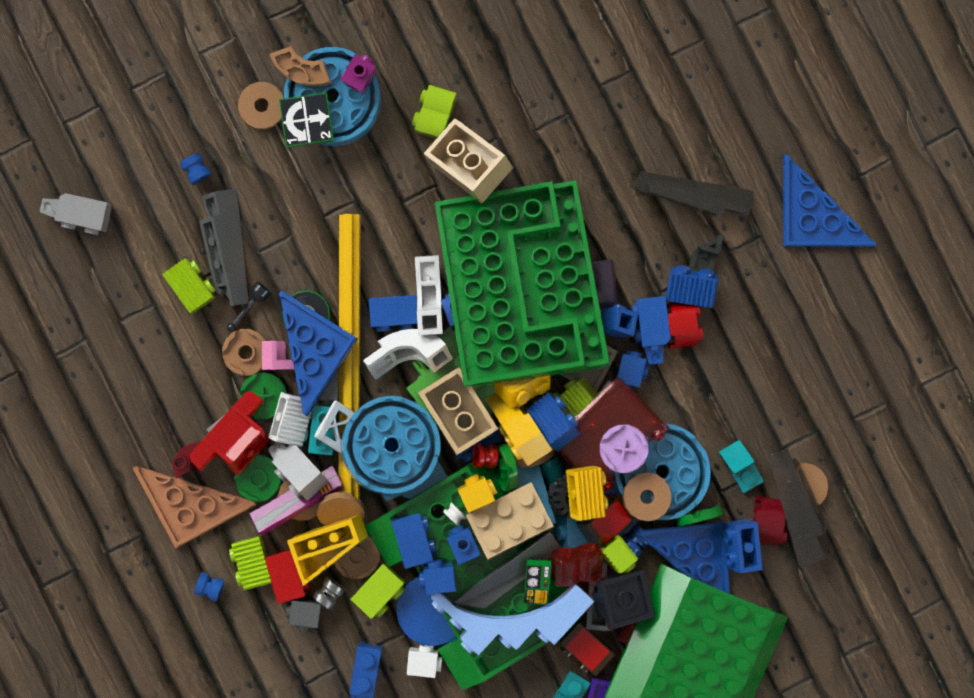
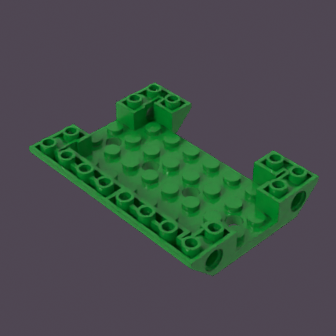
[365,461,584,690]

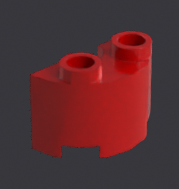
[666,301,703,349]

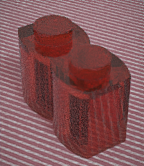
[551,543,603,586]

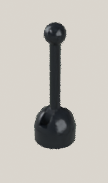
[227,281,272,332]

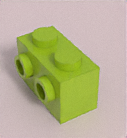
[350,563,406,619]

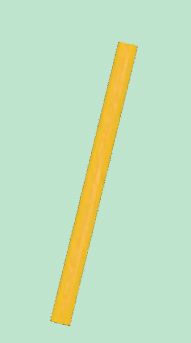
[338,214,361,500]

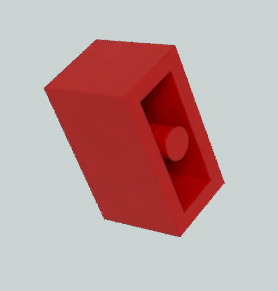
[265,549,310,604]

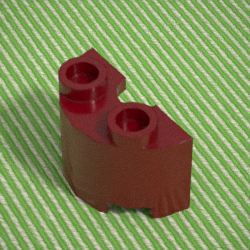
[173,441,218,478]
[753,496,790,546]

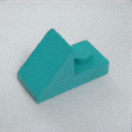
[719,440,764,493]
[553,670,591,698]

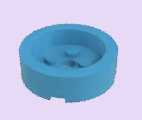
[284,47,381,146]
[341,396,440,495]
[611,423,710,520]

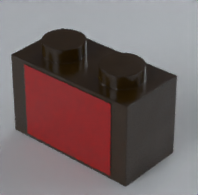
[576,493,636,548]
[559,621,615,676]

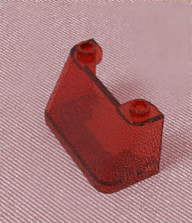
[557,379,670,492]

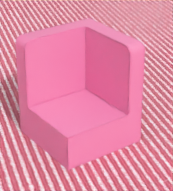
[262,341,294,370]

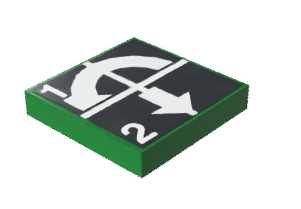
[279,92,334,148]

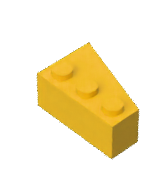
[485,393,552,466]
[287,514,368,586]

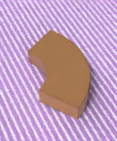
[269,46,332,87]

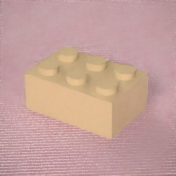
[424,118,513,203]
[418,367,498,455]
[466,482,554,560]

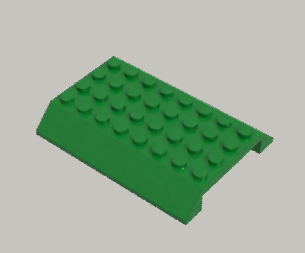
[604,564,788,698]

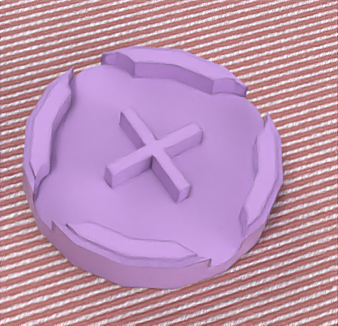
[600,425,648,473]

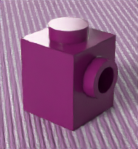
[340,54,377,95]

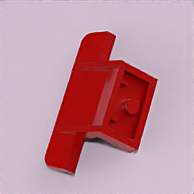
[189,391,269,476]

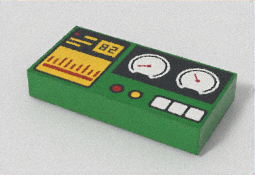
[523,560,551,605]

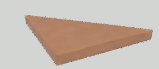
[133,466,257,549]

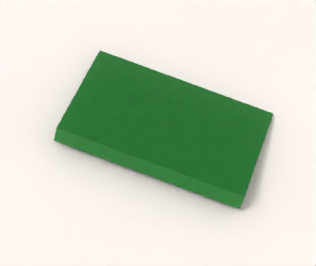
[435,180,610,387]

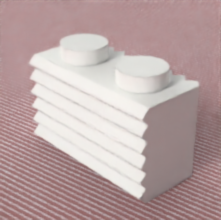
[268,392,313,447]

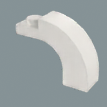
[415,255,443,335]
[363,329,453,380]

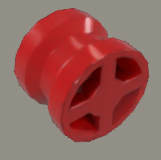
[472,444,498,468]

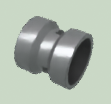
[313,576,346,610]

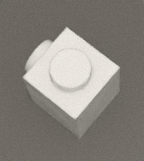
[407,645,442,678]

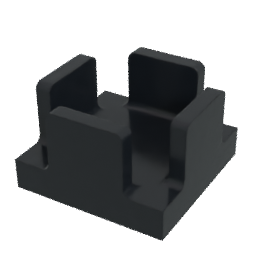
[592,569,655,630]

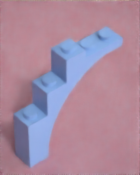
[431,582,594,655]

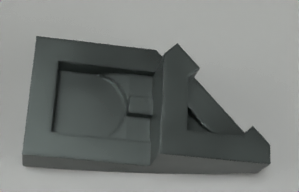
[688,235,724,272]

